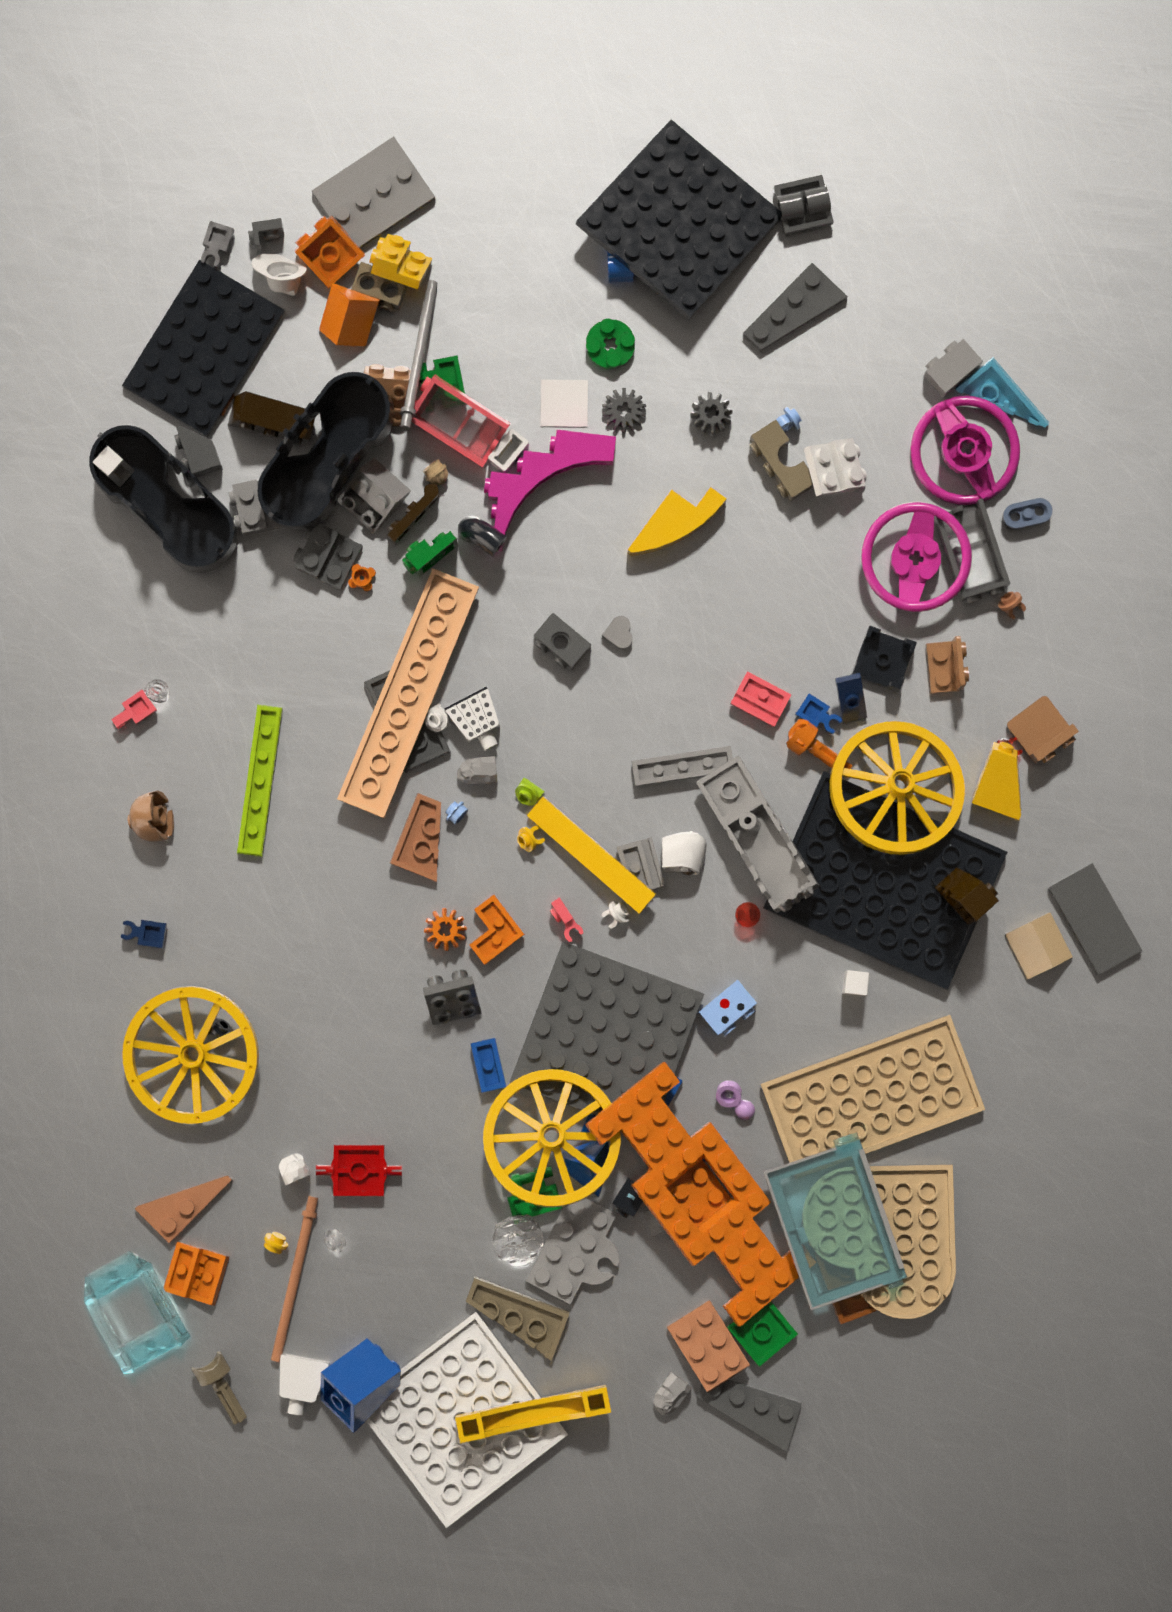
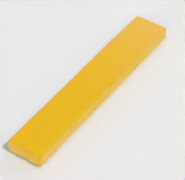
[527,797,657,914]

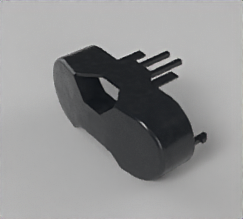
[257,372,395,530]
[89,425,237,573]

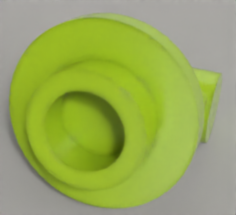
[515,777,545,806]

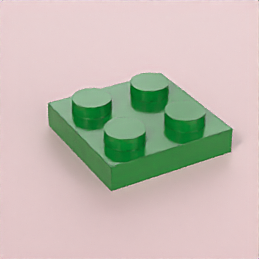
[727,1301,798,1367]

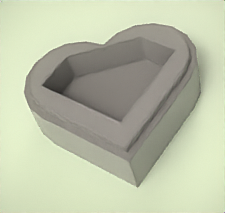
[602,616,633,649]

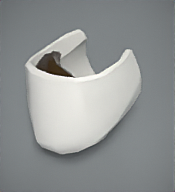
[662,831,707,876]

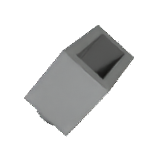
[924,339,983,397]

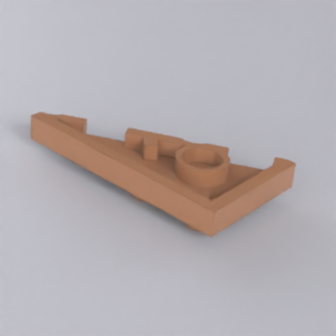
[135,1175,233,1243]

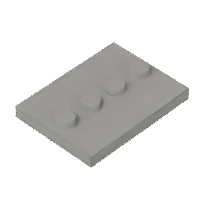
[312,136,435,249]

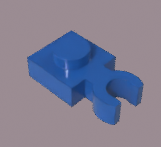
[795,693,842,734]

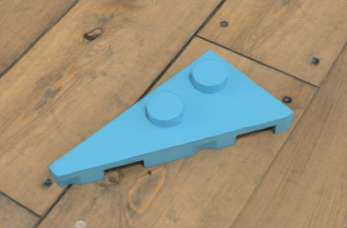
[956,357,1049,428]

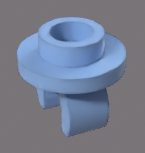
[776,407,802,432]

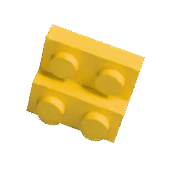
[369,234,432,289]

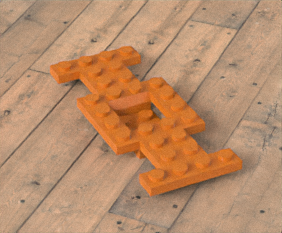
[585,1062,817,1326]

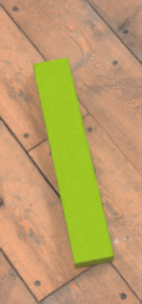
[237,704,283,857]

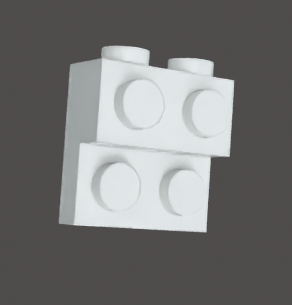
[804,438,867,497]

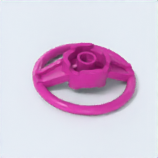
[911,396,1020,505]
[861,502,972,612]

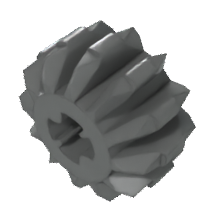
[690,392,733,435]

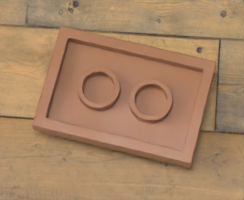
[667,1300,750,1393]

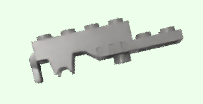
[696,755,820,913]

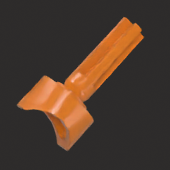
[786,719,852,769]

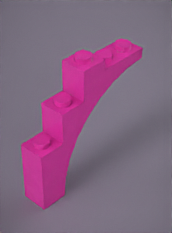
[484,430,616,551]

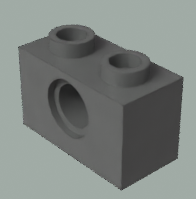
[534,613,591,670]

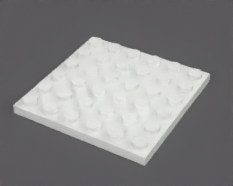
[367,1312,568,1528]

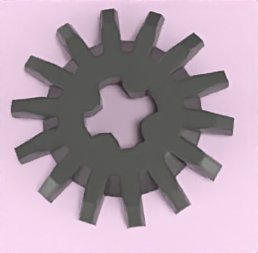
[602,388,646,432]

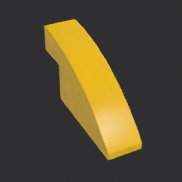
[627,487,727,556]

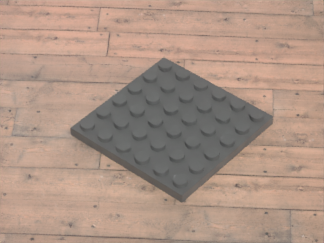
[509,941,704,1116]

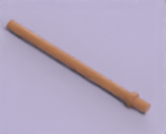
[271,1196,318,1362]

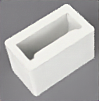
[488,429,529,473]
[93,446,135,487]
[842,970,870,997]

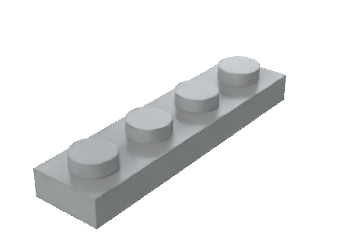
[632,746,733,786]

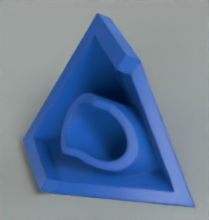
[561,1141,610,1197]

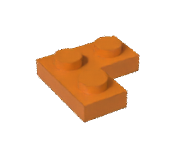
[469,895,524,965]

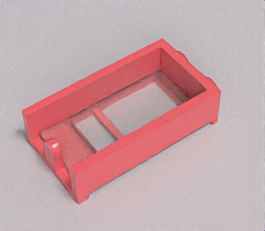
[411,374,511,468]

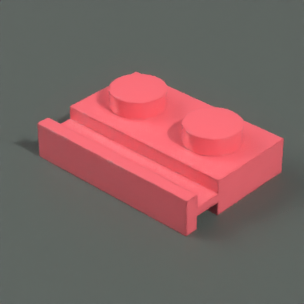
[730,671,791,727]

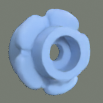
[445,801,468,825]

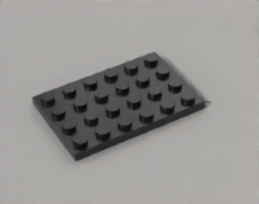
[122,259,285,438]

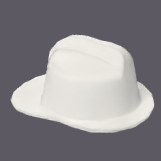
[251,253,306,296]

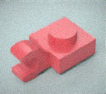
[111,690,157,730]
[550,897,583,942]

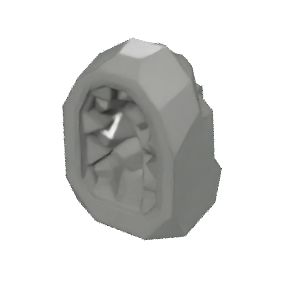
[457,756,498,785]
[654,1372,692,1415]

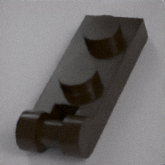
[387,484,440,545]

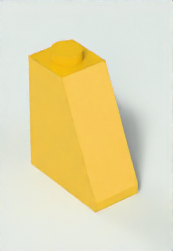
[972,742,1022,820]

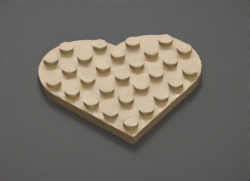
[802,1165,956,1319]

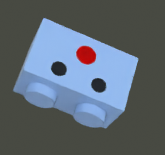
[698,980,757,1036]

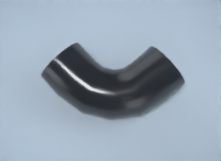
[458,516,507,557]

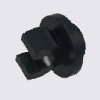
[207,1018,231,1038]

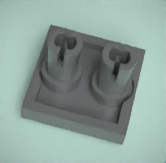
[423,969,482,1025]

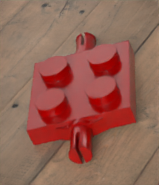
[316,1145,402,1196]

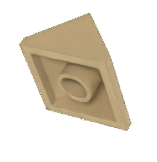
[1005,912,1073,979]

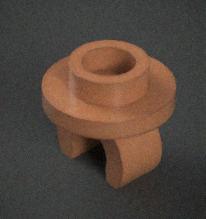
[998,591,1026,619]

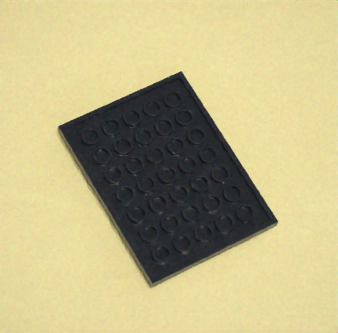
[763,771,1008,990]

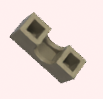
[749,420,813,501]

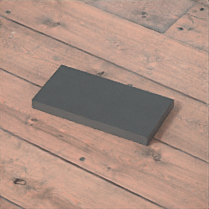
[364,670,451,773]
[1048,863,1143,975]

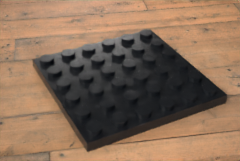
[576,119,782,320]

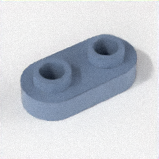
[1002,498,1053,530]

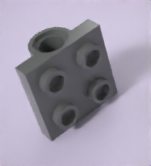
[774,175,834,235]

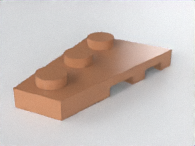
[390,793,441,882]

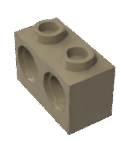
[351,262,408,312]

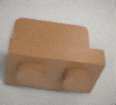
[364,364,411,426]
[1007,696,1079,764]

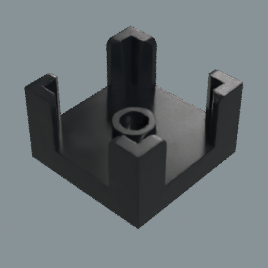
[851,626,917,692]

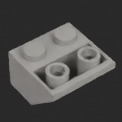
[337,457,411,534]

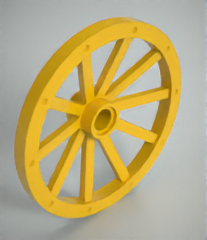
[830,721,965,855]
[122,986,259,1124]
[483,1069,621,1207]

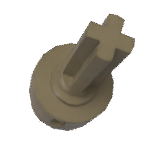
[191,1351,247,1425]

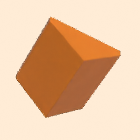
[319,283,380,346]

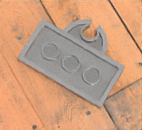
[526,1198,619,1304]

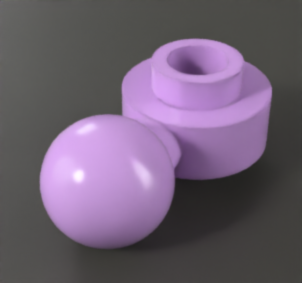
[716,1081,755,1120]

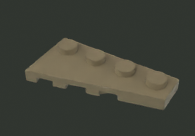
[466,1276,570,1361]

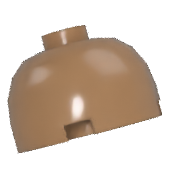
[127,790,174,842]

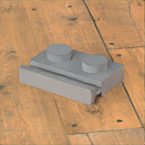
[616,837,665,890]

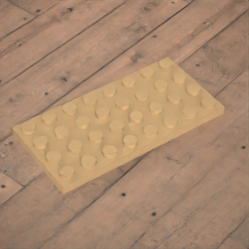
[760,1015,985,1179]

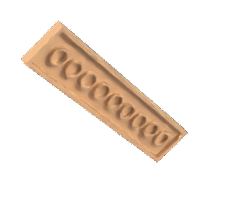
[337,568,479,818]

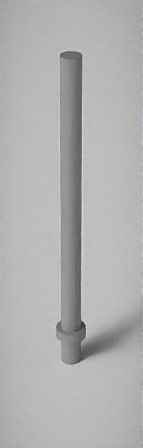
[400,280,438,430]

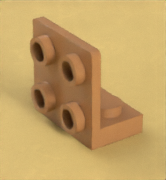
[926,636,969,694]

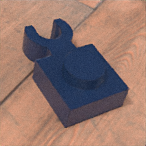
[121,920,167,949]

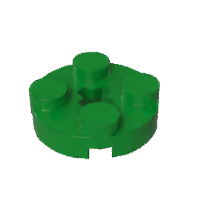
[586,318,635,370]

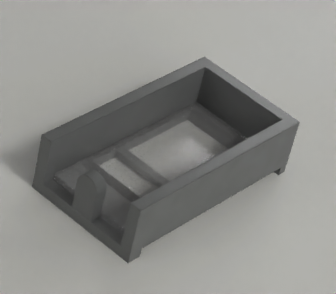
[934,498,1011,604]

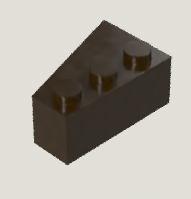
[228,391,315,445]
[935,868,999,925]

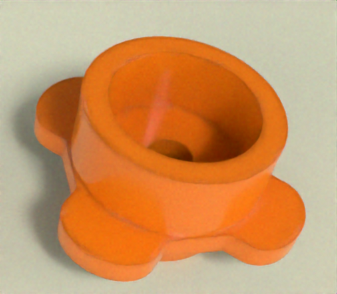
[348,564,376,592]

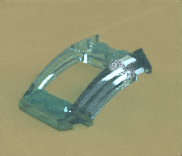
[84,1251,191,1374]

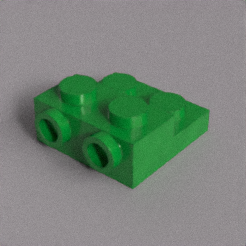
[402,531,458,577]

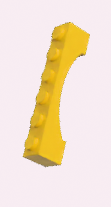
[455,1385,611,1443]

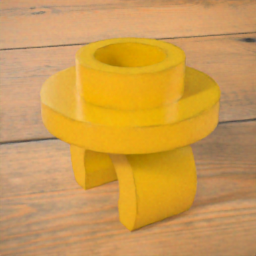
[517,826,545,852]

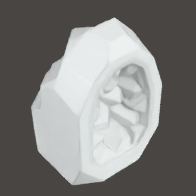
[279,1154,310,1185]

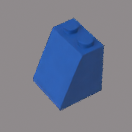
[320,1338,401,1433]

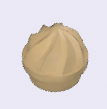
[423,459,448,485]

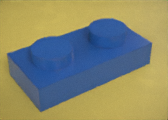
[470,1038,506,1093]

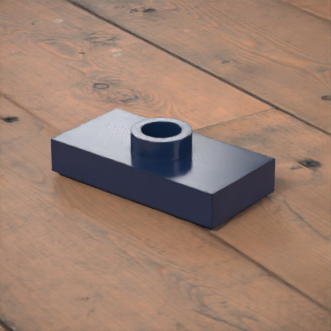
[835,673,867,724]

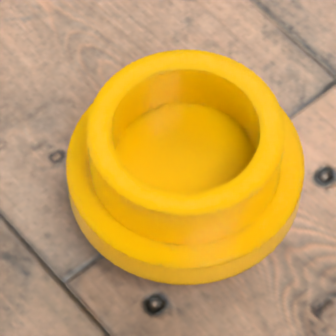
[264,1232,288,1254]

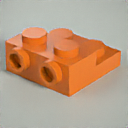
[295,215,365,289]

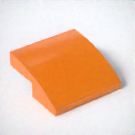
[163,1242,229,1306]

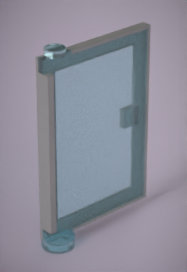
[763,1132,907,1310]

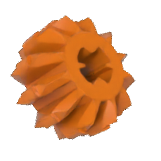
[424,908,467,951]

